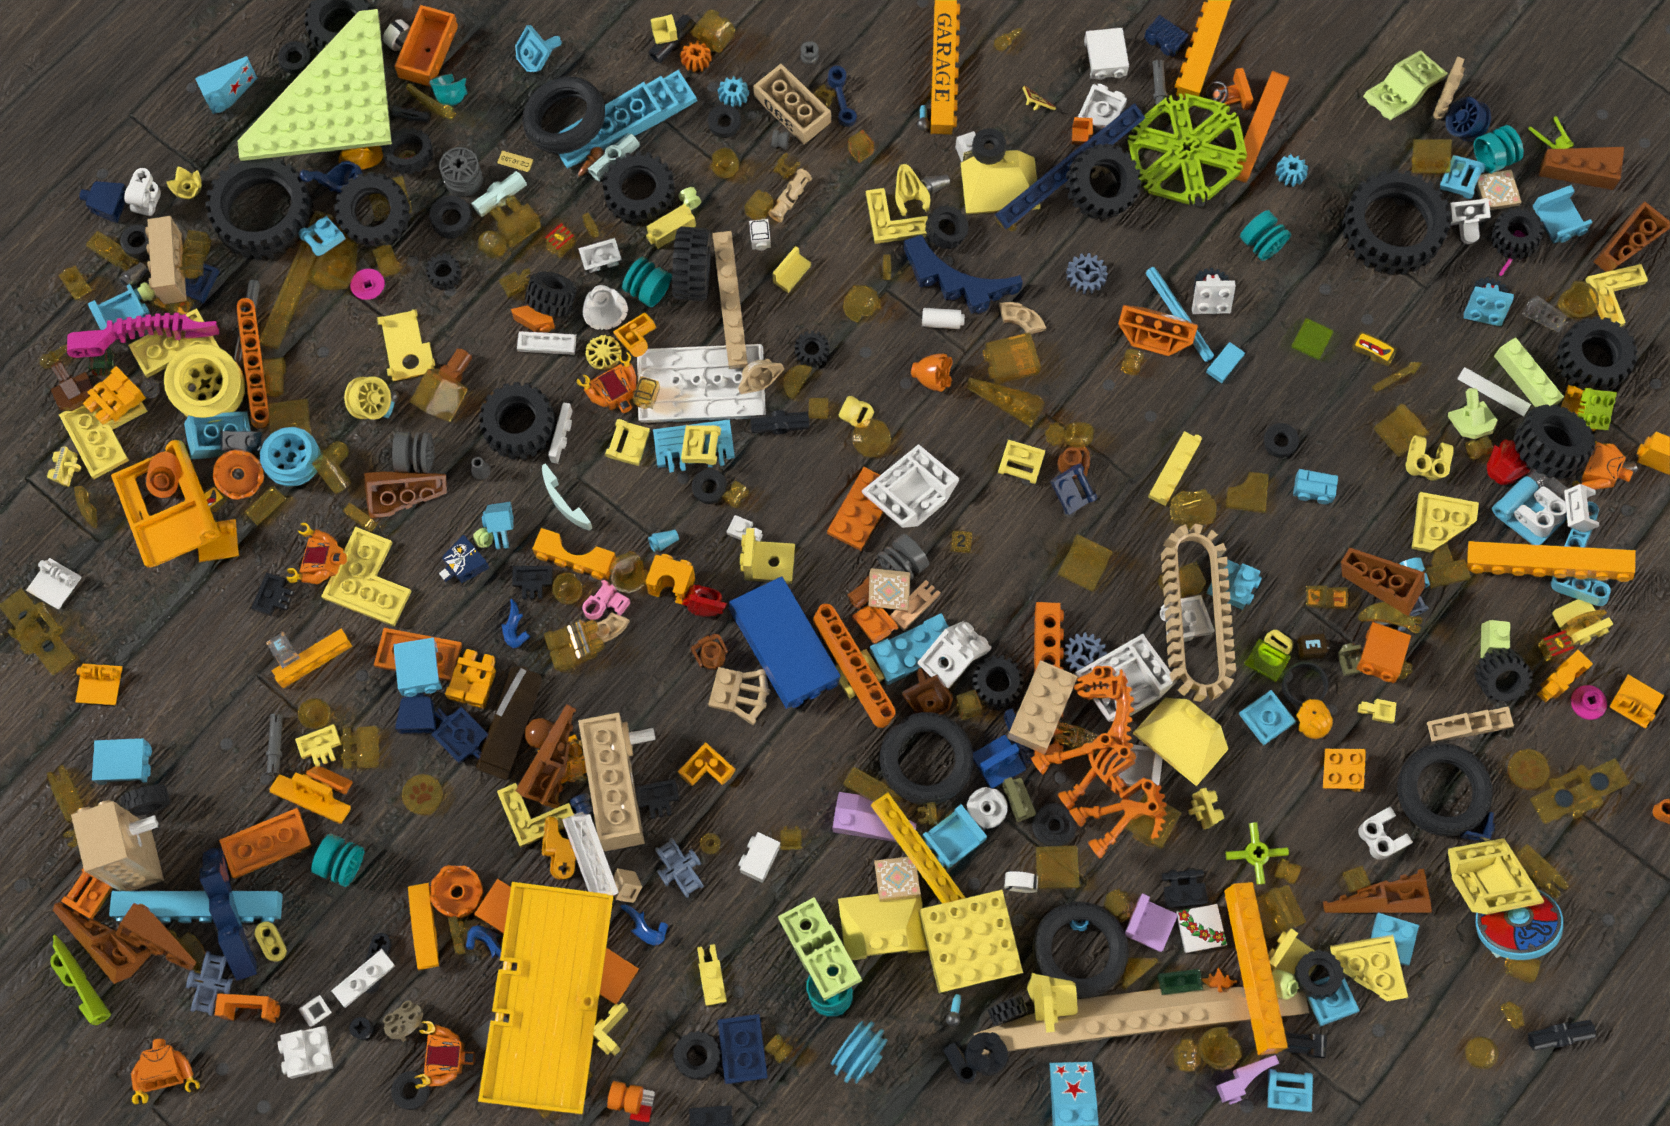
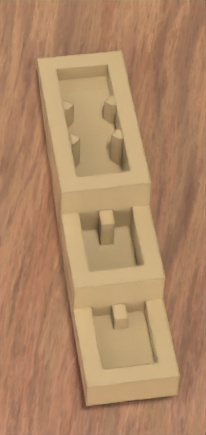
[1427,707,1514,742]

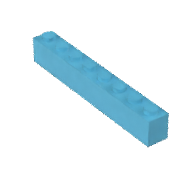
[109,891,283,923]

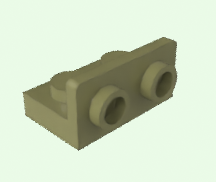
[1002,777,1036,822]

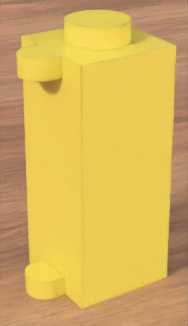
[646,204,696,249]

